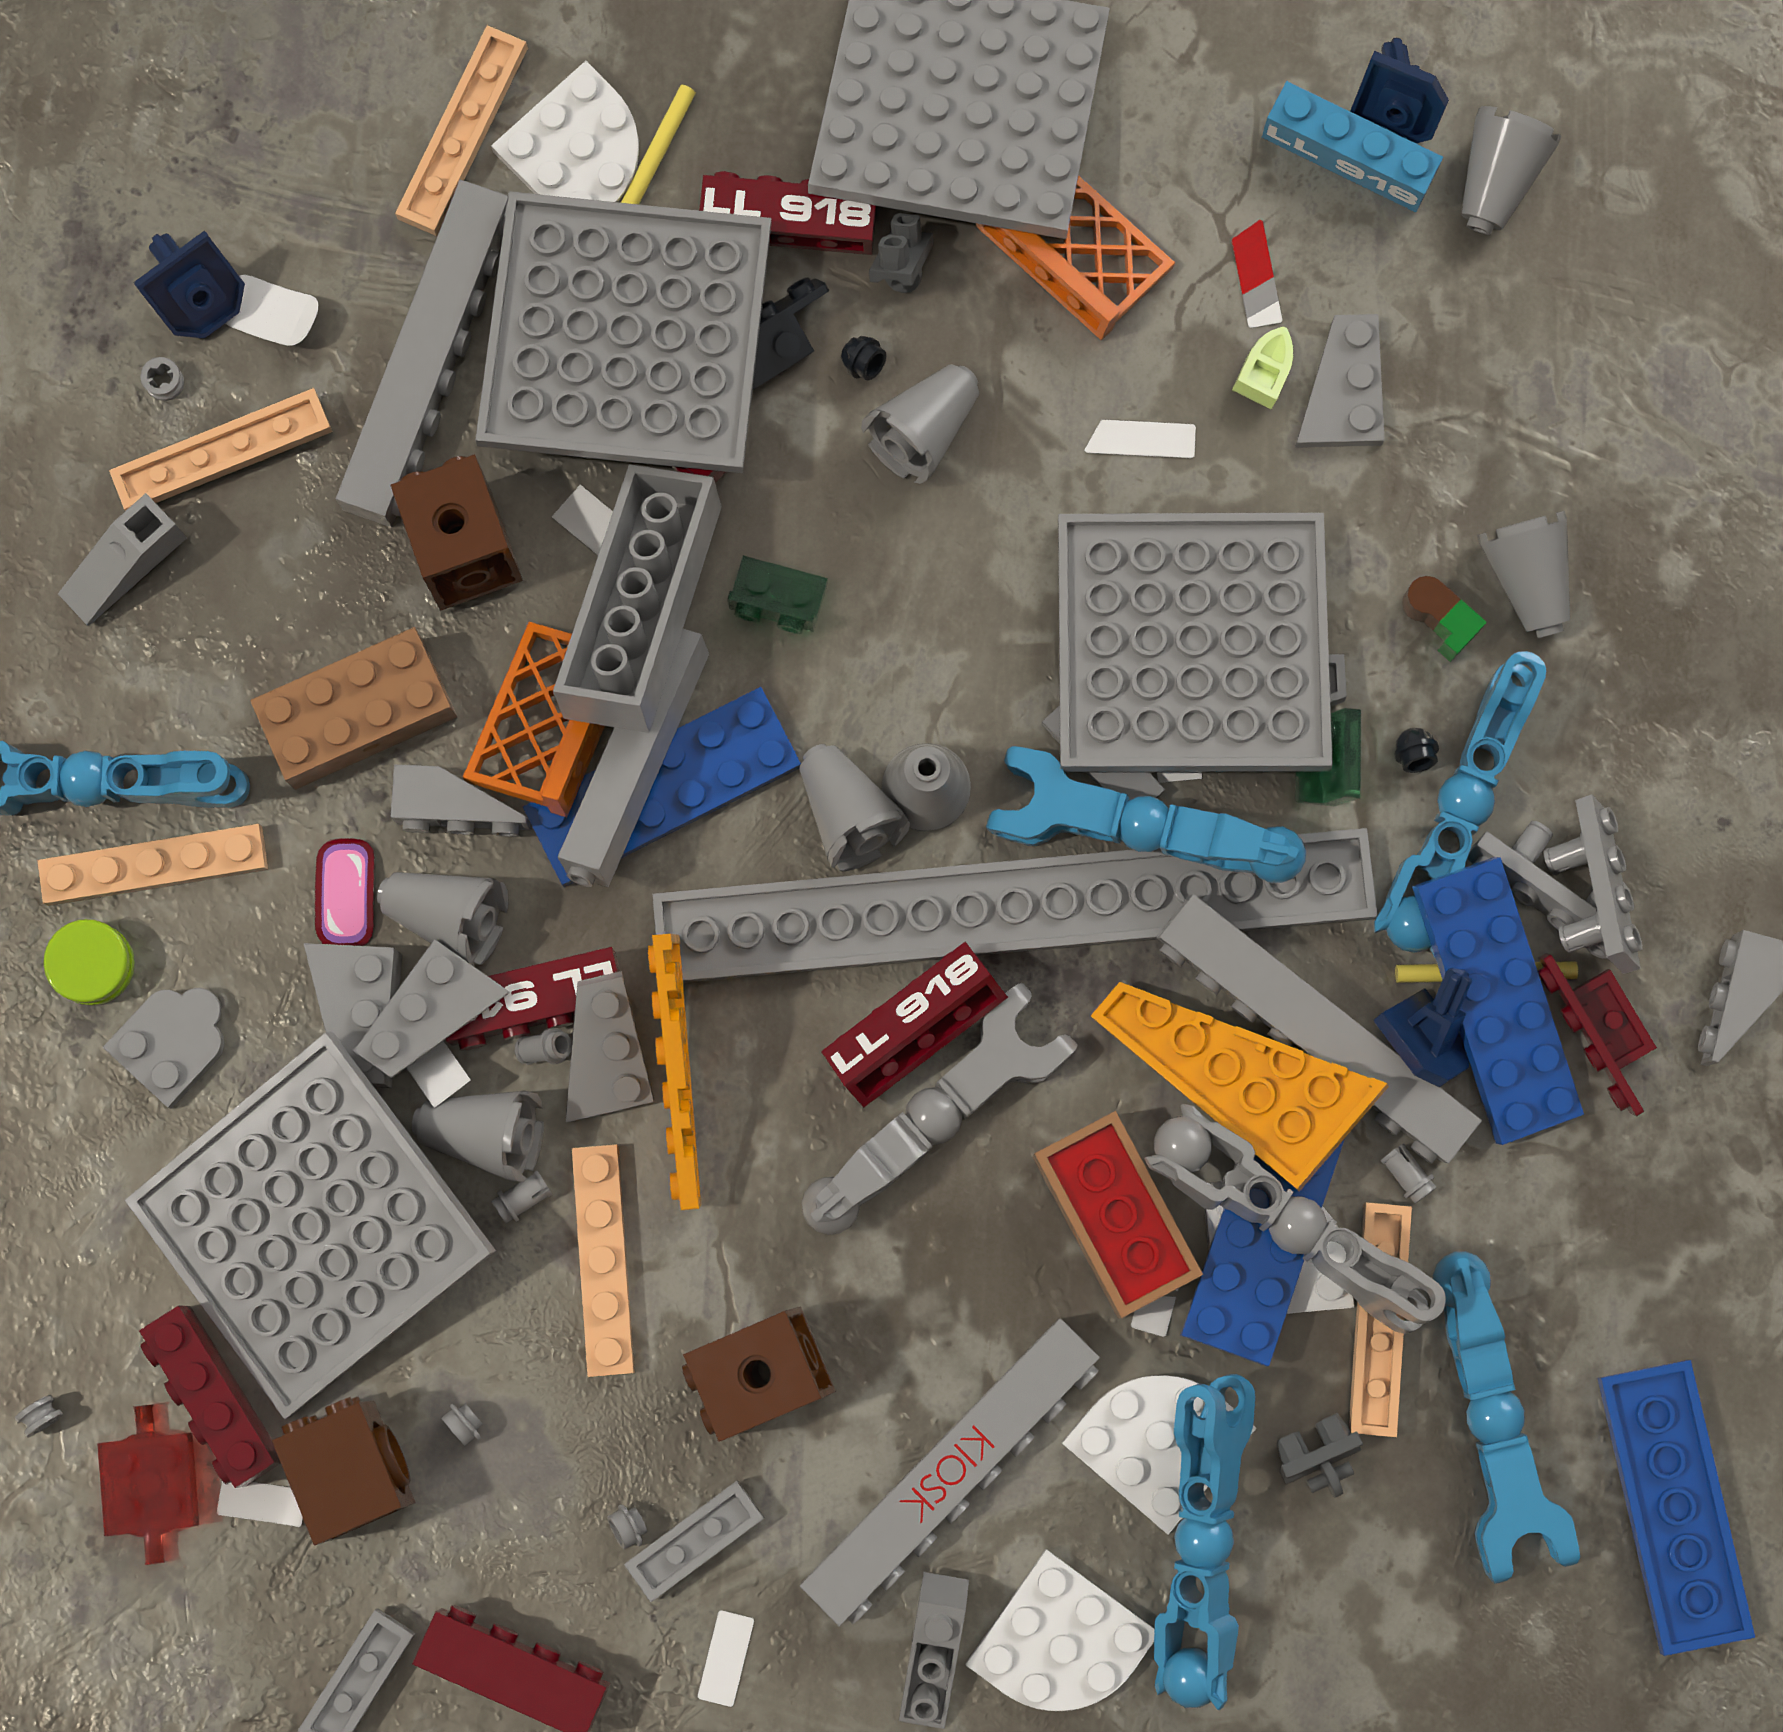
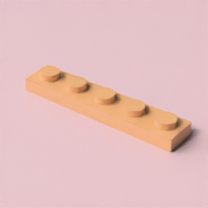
[395,25,528,236]
[109,388,333,511]
[37,824,268,906]
[572,1144,635,1377]
[1349,1202,1412,1437]

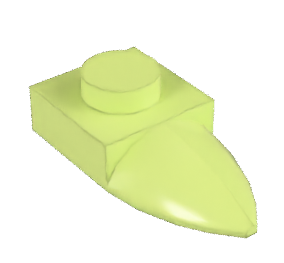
[1232,326,1293,409]

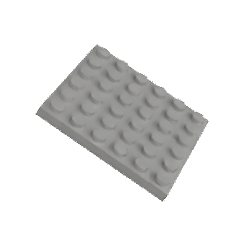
[808,0,1110,239]
[475,191,771,473]
[1058,513,1332,772]
[125,1031,496,1419]

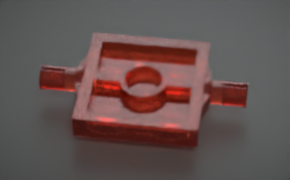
[97,1404,199,1565]

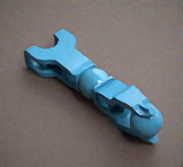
[1374,651,1546,958]
[0,741,250,816]
[986,746,1306,883]
[1433,1251,1580,1584]
[1154,1374,1255,1710]

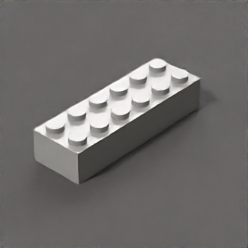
[553,464,722,733]

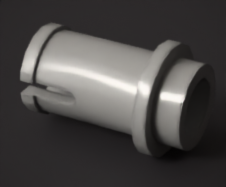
[515,1028,572,1065]
[1380,1143,1437,1204]
[492,1171,552,1224]

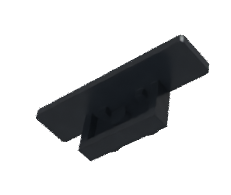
[753,277,829,390]

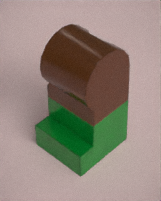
[1402,576,1487,662]

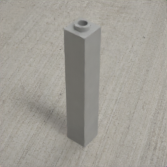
[558,629,709,887]

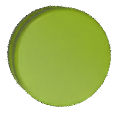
[44,919,135,1006]

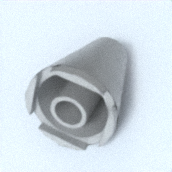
[1461,106,1561,235]
[861,364,979,484]
[1477,511,1570,638]
[882,743,971,831]
[799,744,910,871]
[377,872,508,966]
[412,1091,544,1182]

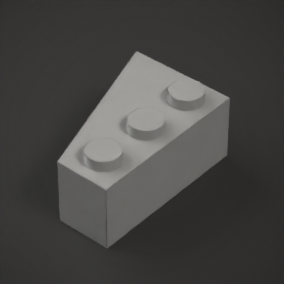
[304,943,402,1088]

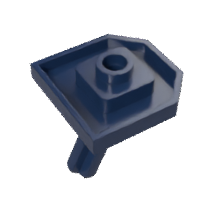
[1350,38,1449,143]
[133,230,245,338]
[1373,967,1472,1087]

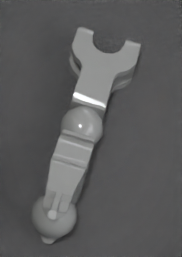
[801,983,1078,1235]
[1144,1104,1446,1334]

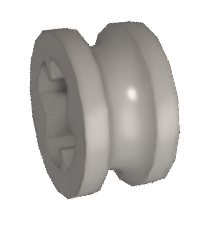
[140,357,184,401]
[15,1395,63,1437]

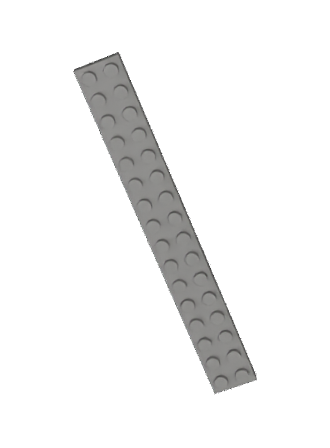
[652,828,1377,983]

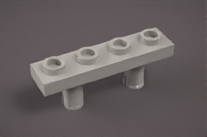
[1544,794,1643,974]
[1467,821,1627,960]

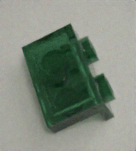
[727,555,828,634]
[1295,708,1361,806]

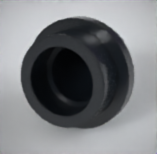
[841,336,887,381]
[1394,728,1439,773]

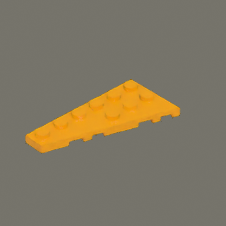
[648,934,701,1210]
[1091,982,1389,1192]

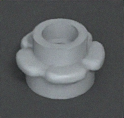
[441,1403,483,1446]
[607,1504,647,1549]

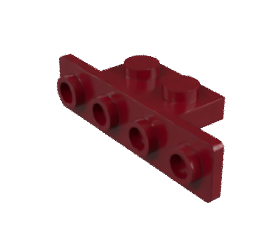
[1538,953,1657,1117]

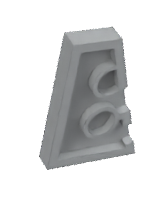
[1295,314,1384,448]
[353,939,509,1079]
[566,971,654,1123]

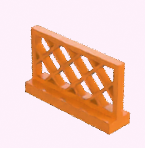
[975,175,1175,340]
[463,622,605,817]

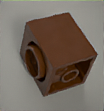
[390,454,523,611]
[682,1306,836,1442]
[272,1396,416,1546]

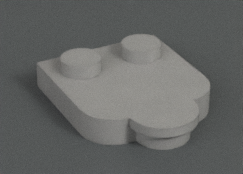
[103,988,224,1109]

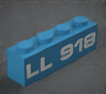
[1261,81,1443,212]

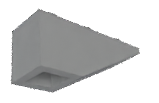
[58,493,187,626]
[391,764,531,837]
[1698,930,1783,1066]
[899,1572,969,1729]

